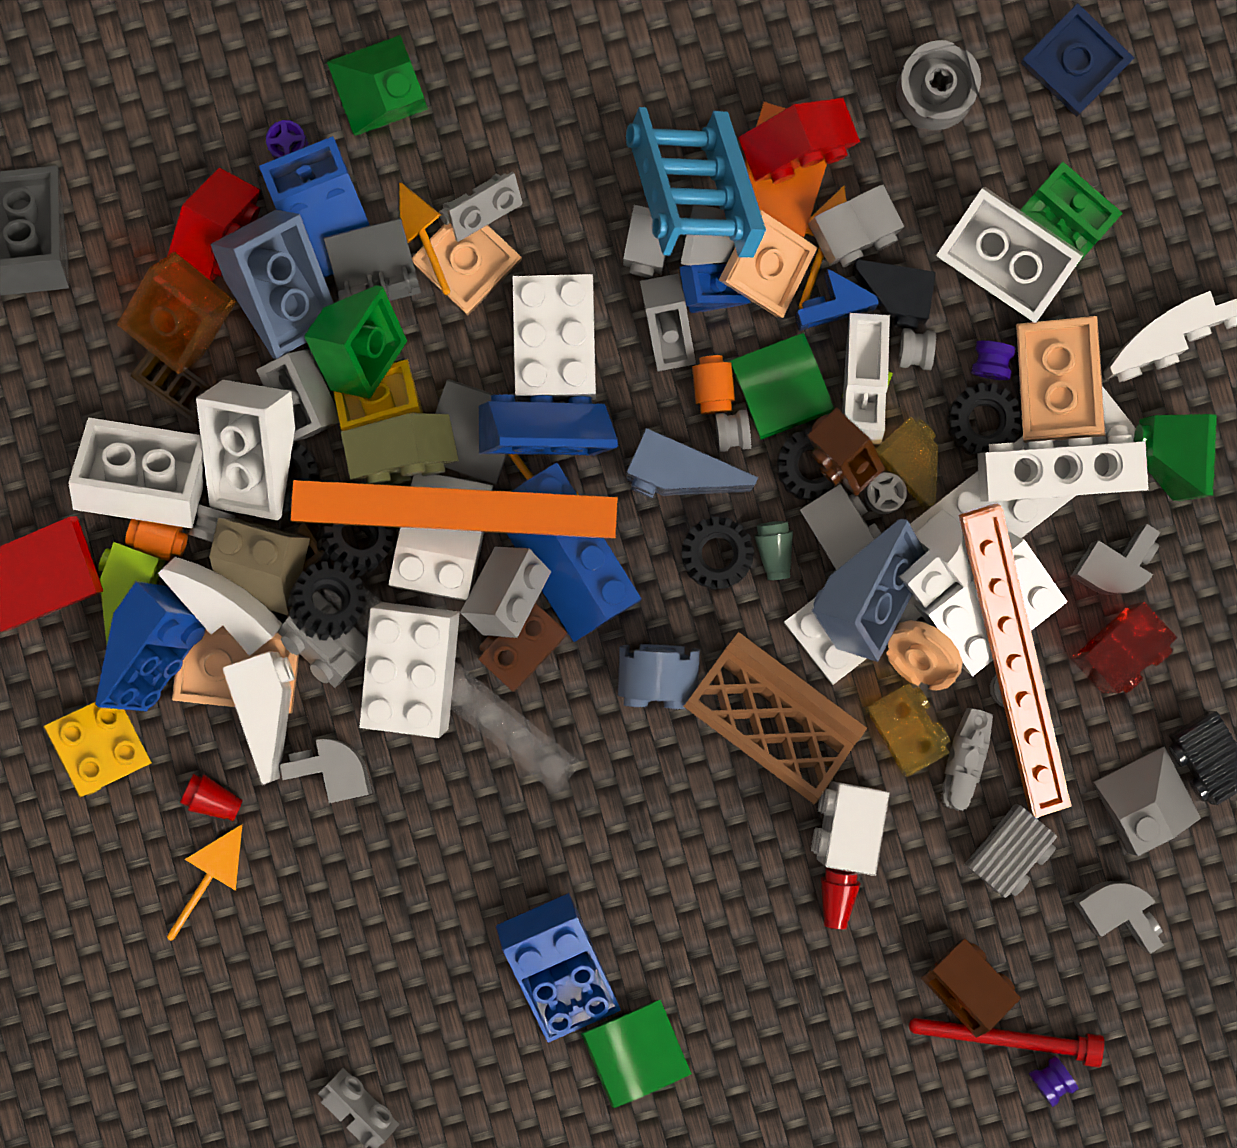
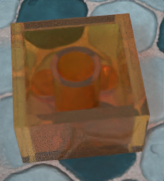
[117,252,236,374]

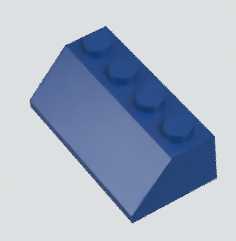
[507,462,642,642]

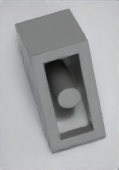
[623,205,666,278]
[680,205,735,266]
[640,273,696,372]

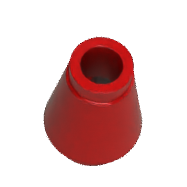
[180,774,243,821]
[821,868,861,929]

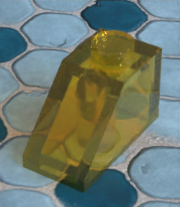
[876,417,938,511]

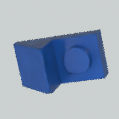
[680,264,750,313]
[795,269,879,331]

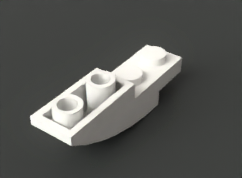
[1103,291,1237,382]

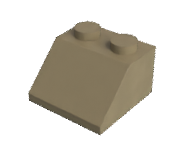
[209,518,310,616]

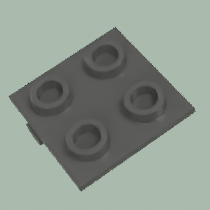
[324,218,421,301]

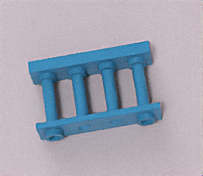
[626,107,766,258]

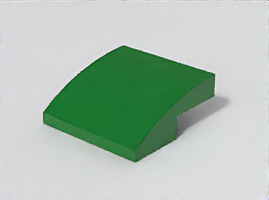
[1020,162,1122,266]
[730,333,834,440]
[581,1000,692,1108]

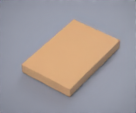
[1016,316,1105,443]
[172,626,299,713]

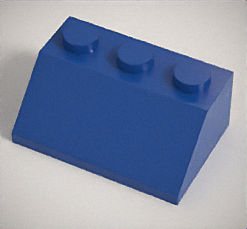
[478,395,618,456]

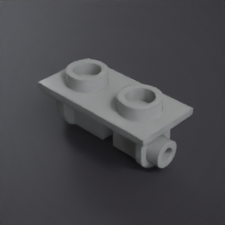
[439,171,523,242]
[318,1068,400,1148]

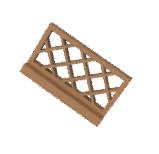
[683,632,867,804]

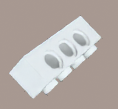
[977,435,1148,501]

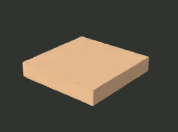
[719,210,818,318]
[412,223,522,316]

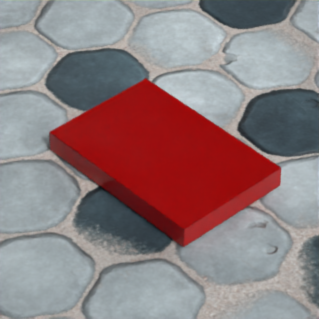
[0,516,103,632]

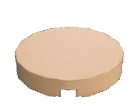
[886,620,963,691]

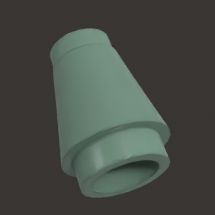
[754,521,793,580]

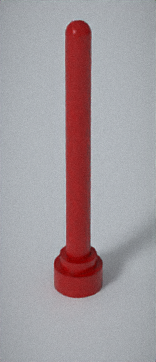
[909,1018,1104,1068]

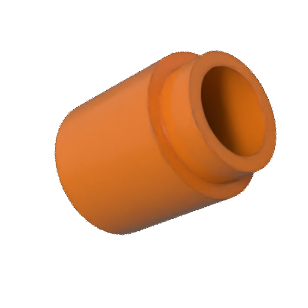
[692,355,735,414]
[125,519,188,562]

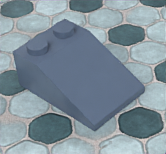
[210,210,333,359]
[627,428,758,498]
[812,518,925,662]

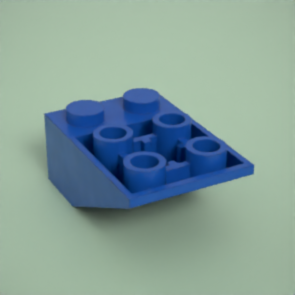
[259,136,370,278]
[95,581,206,711]
[496,893,621,1043]

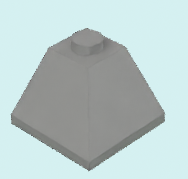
[1092,747,1201,856]

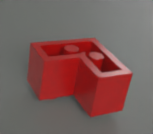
[738,98,860,184]
[165,167,261,287]

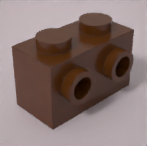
[807,408,885,496]
[478,603,568,692]
[921,938,1021,1038]

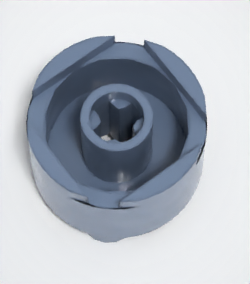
[618,644,700,709]

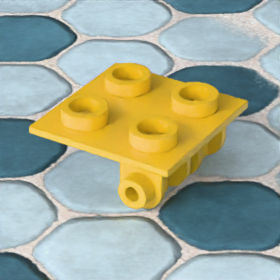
[44,702,151,798]

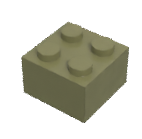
[341,413,459,485]

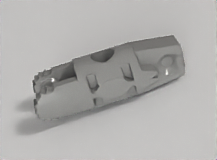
[941,708,993,811]

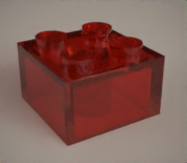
[1070,602,1178,694]

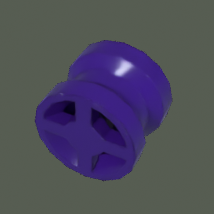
[266,120,309,159]
[971,340,1016,380]
[1029,1055,1079,1108]

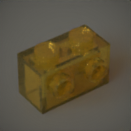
[864,683,951,777]

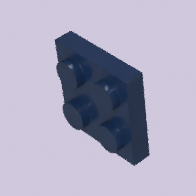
[1020,3,1134,117]

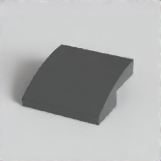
[435,379,517,484]

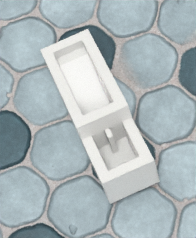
[842,313,890,444]
[158,557,283,656]

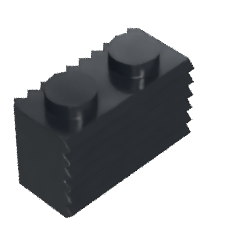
[1169,711,1237,805]

